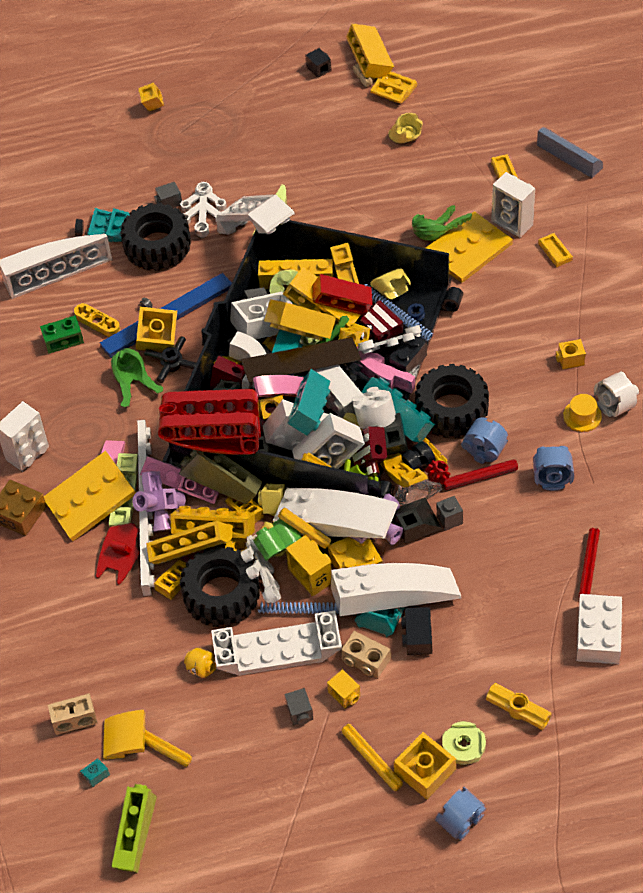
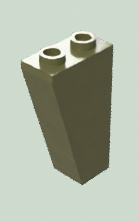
[179,449,262,504]

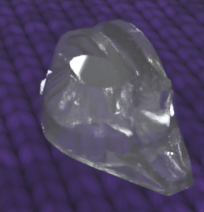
[394,479,442,505]

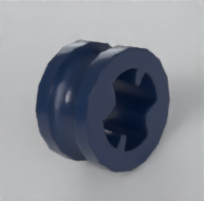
[407,303,425,322]

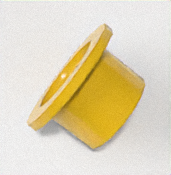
[563,394,602,432]

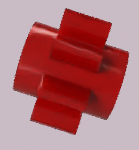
[425,460,451,485]

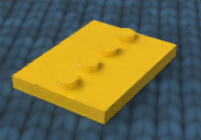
[426,211,513,283]
[44,450,136,541]

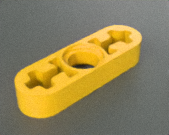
[74,304,121,337]

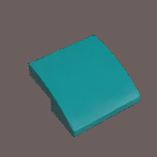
[87,208,130,242]

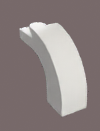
[229,331,266,389]

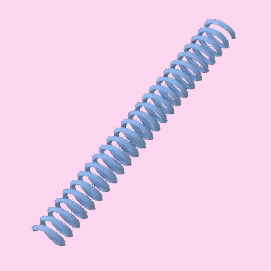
[365,284,433,341]
[258,602,339,614]

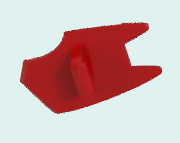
[96,523,140,585]

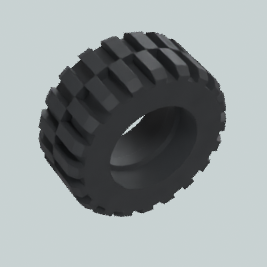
[120,203,191,271]
[415,364,489,438]
[180,546,260,627]

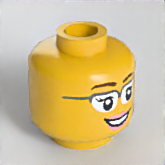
[184,648,216,678]

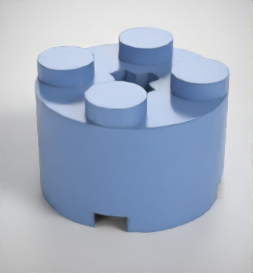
[461,418,508,464]
[533,446,574,491]
[435,787,486,841]

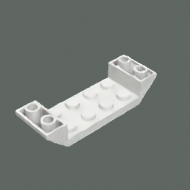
[216,195,294,235]
[211,611,342,676]

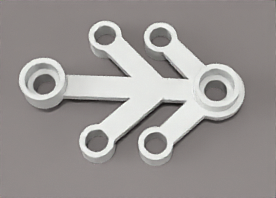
[180,182,227,238]
[357,325,421,354]
[241,535,281,603]

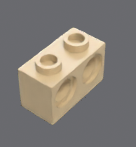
[341,631,391,678]
[48,694,98,735]

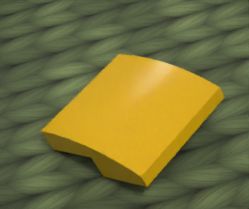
[370,72,417,104]
[103,709,145,760]

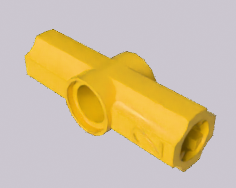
[486,683,552,730]

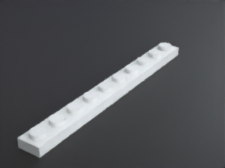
[138,420,155,596]

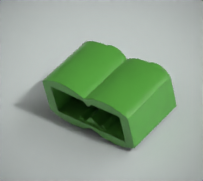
[253,519,302,561]

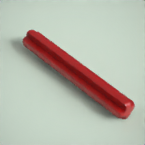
[443,459,518,490]
[579,527,600,598]

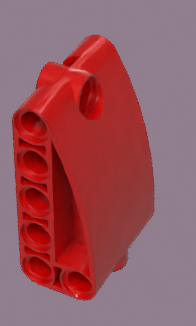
[158,389,261,454]

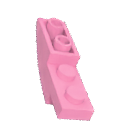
[356,346,415,393]
[140,456,219,504]

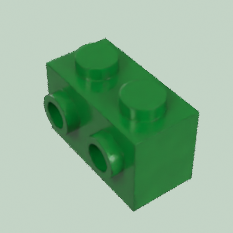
[40,316,84,354]

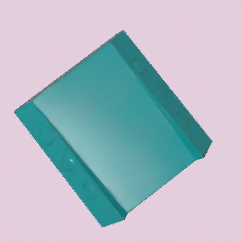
[355,607,405,637]

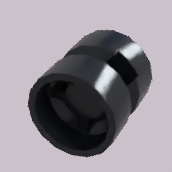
[401,441,436,471]

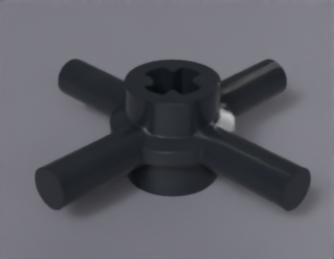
[144,336,196,383]
[339,361,371,384]

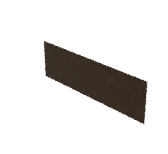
[240,337,362,382]

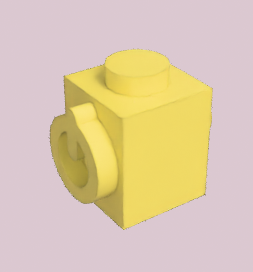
[258,484,286,516]

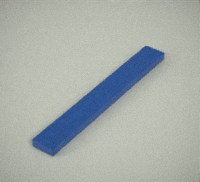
[100,273,232,358]

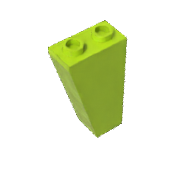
[112,784,157,873]

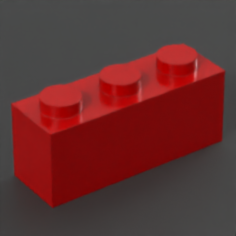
[312,274,372,315]

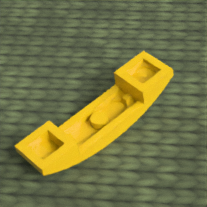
[330,243,361,316]
[380,453,428,487]

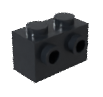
[389,335,427,375]
[401,607,432,655]

